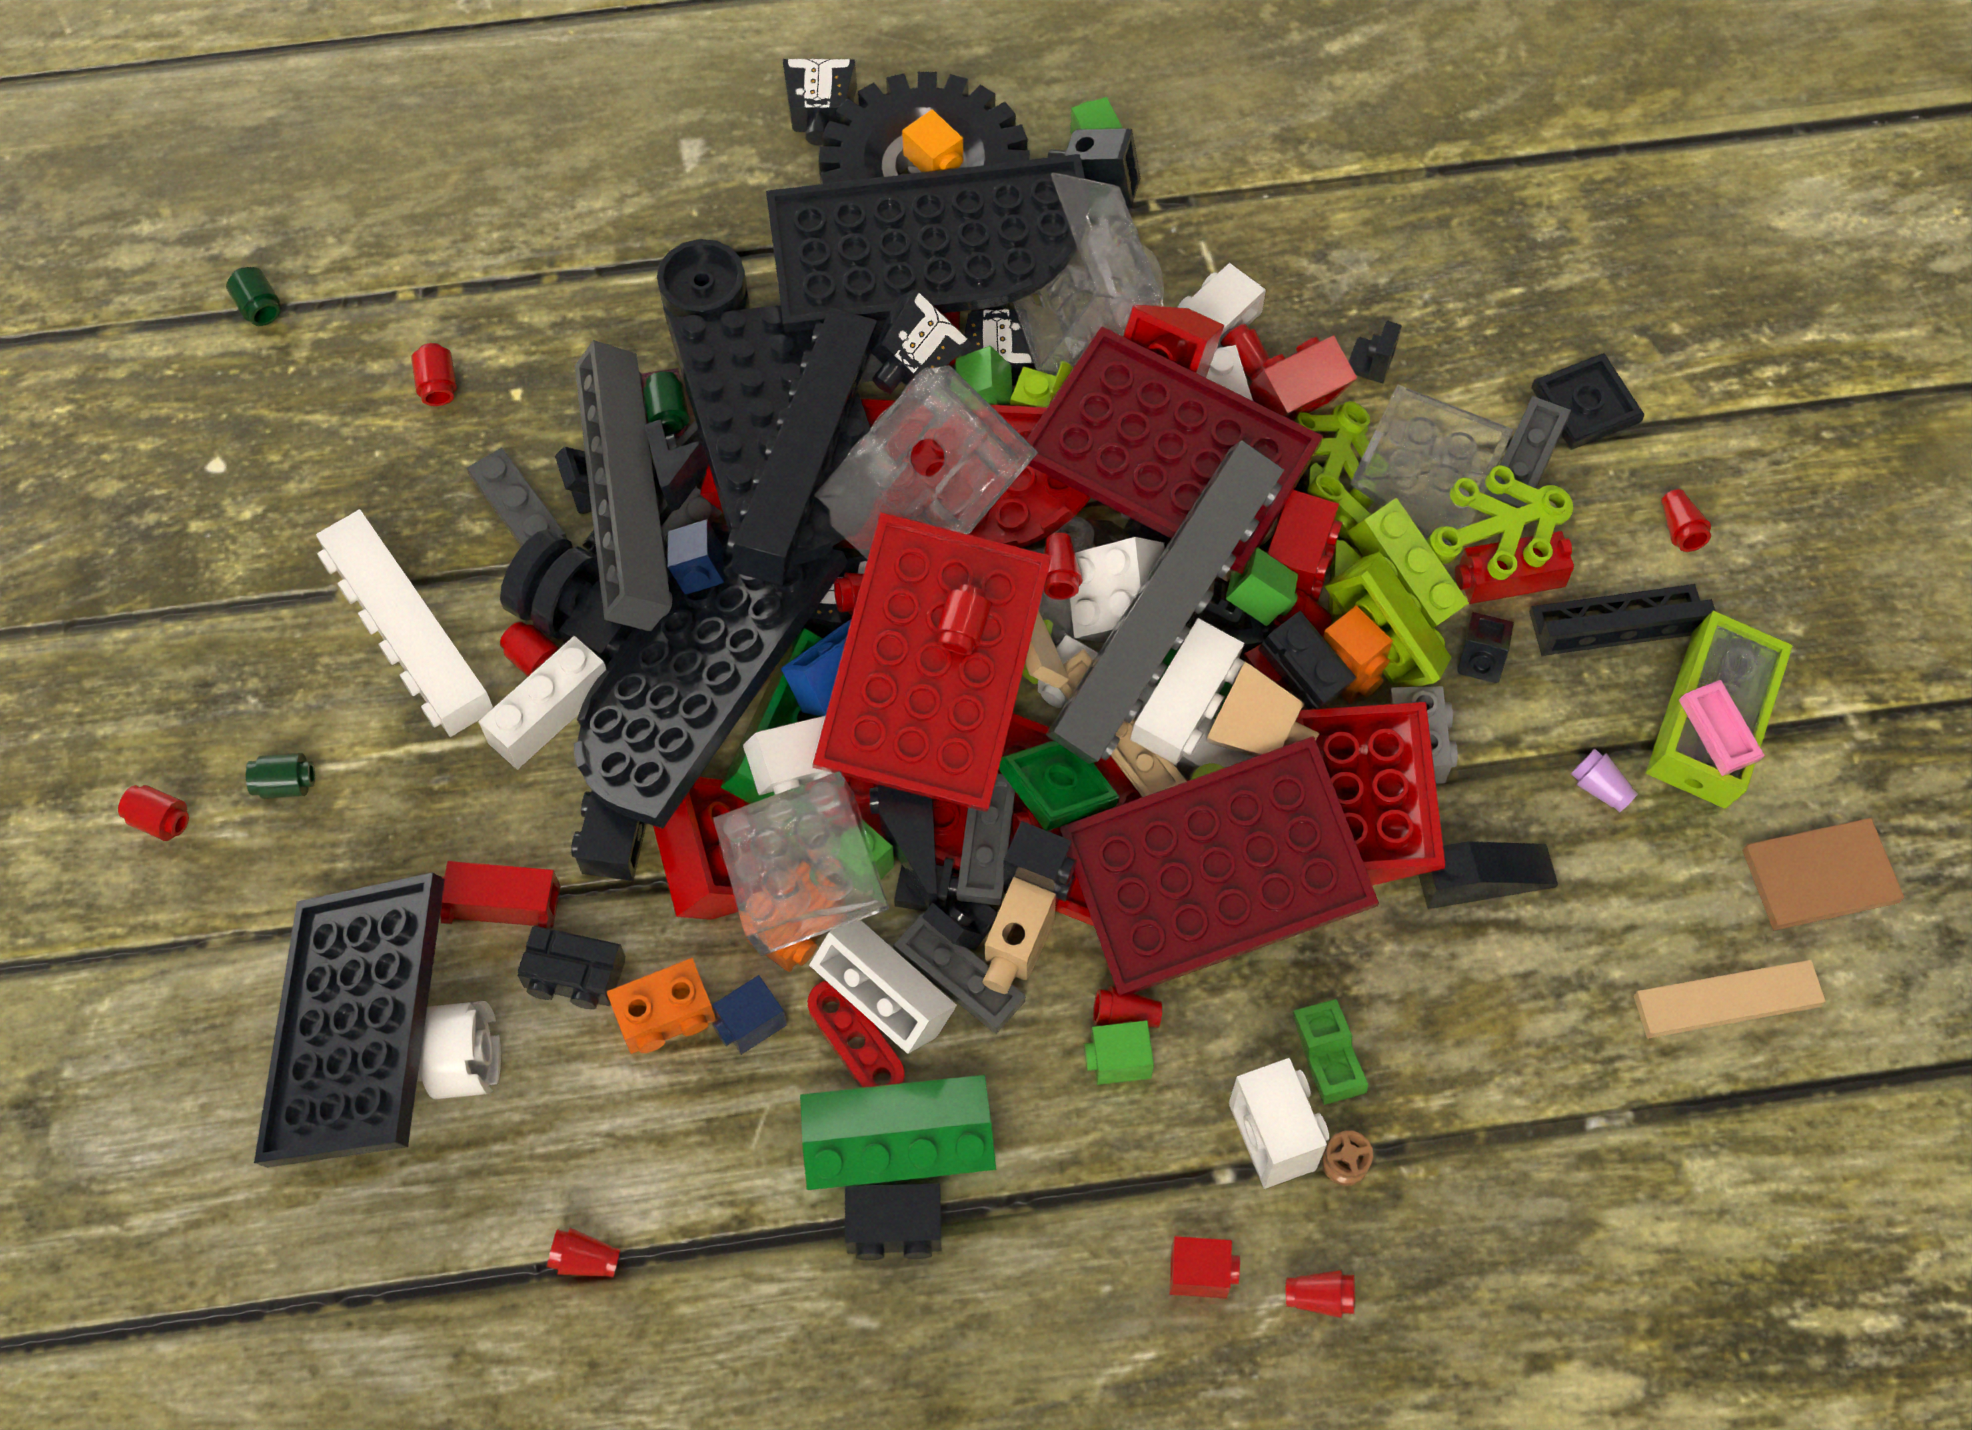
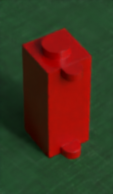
[1455,531,1574,604]
[440,861,561,929]

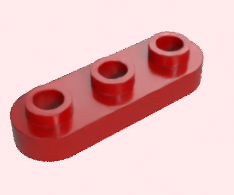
[807,981,905,1088]

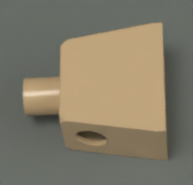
[1206,662,1319,757]
[983,877,1056,994]

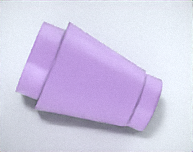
[1571,749,1638,813]

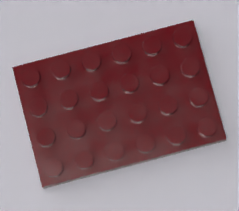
[1018,326,1323,574]
[1059,736,1379,995]

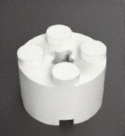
[417,1001,501,1099]

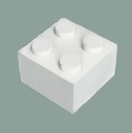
[1070,537,1165,643]
[1229,1058,1329,1189]

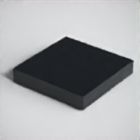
[1531,353,1645,450]

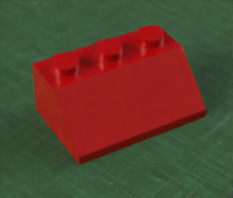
[1123,304,1225,378]
[653,777,775,920]

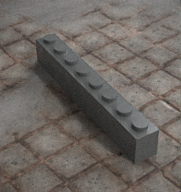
[575,340,673,631]
[1046,440,1284,764]

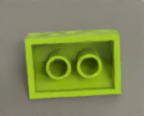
[1324,552,1452,688]

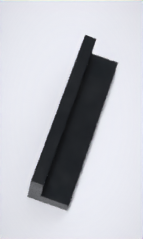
[1529,584,1716,656]

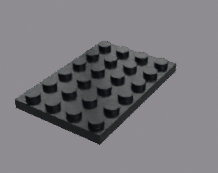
[254,872,445,1168]

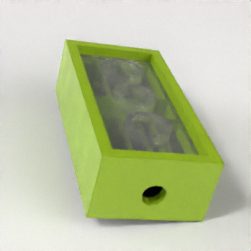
[1645,610,1793,809]

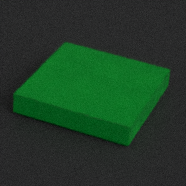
[999,740,1120,831]

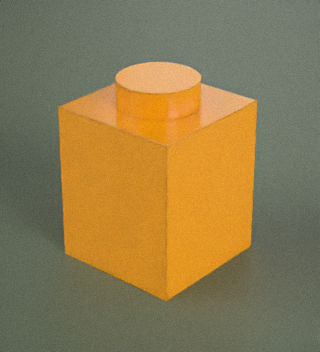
[902,109,963,172]

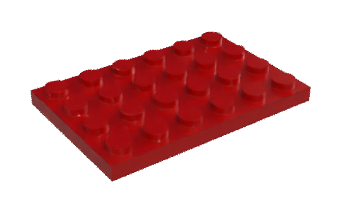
[813,512,1052,812]

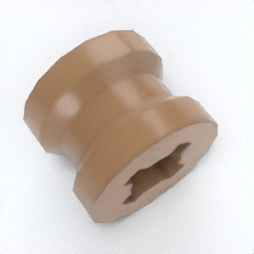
[1322,1131,1373,1186]

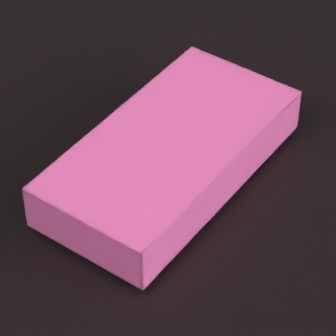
[1679,680,1765,776]

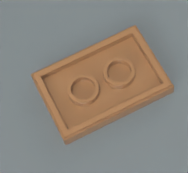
[1742,818,1905,931]

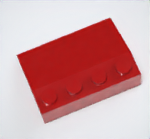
[1296,702,1445,886]

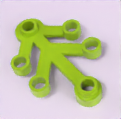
[1294,401,1387,509]
[1426,465,1573,580]

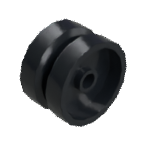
[657,239,750,326]
[500,529,600,639]

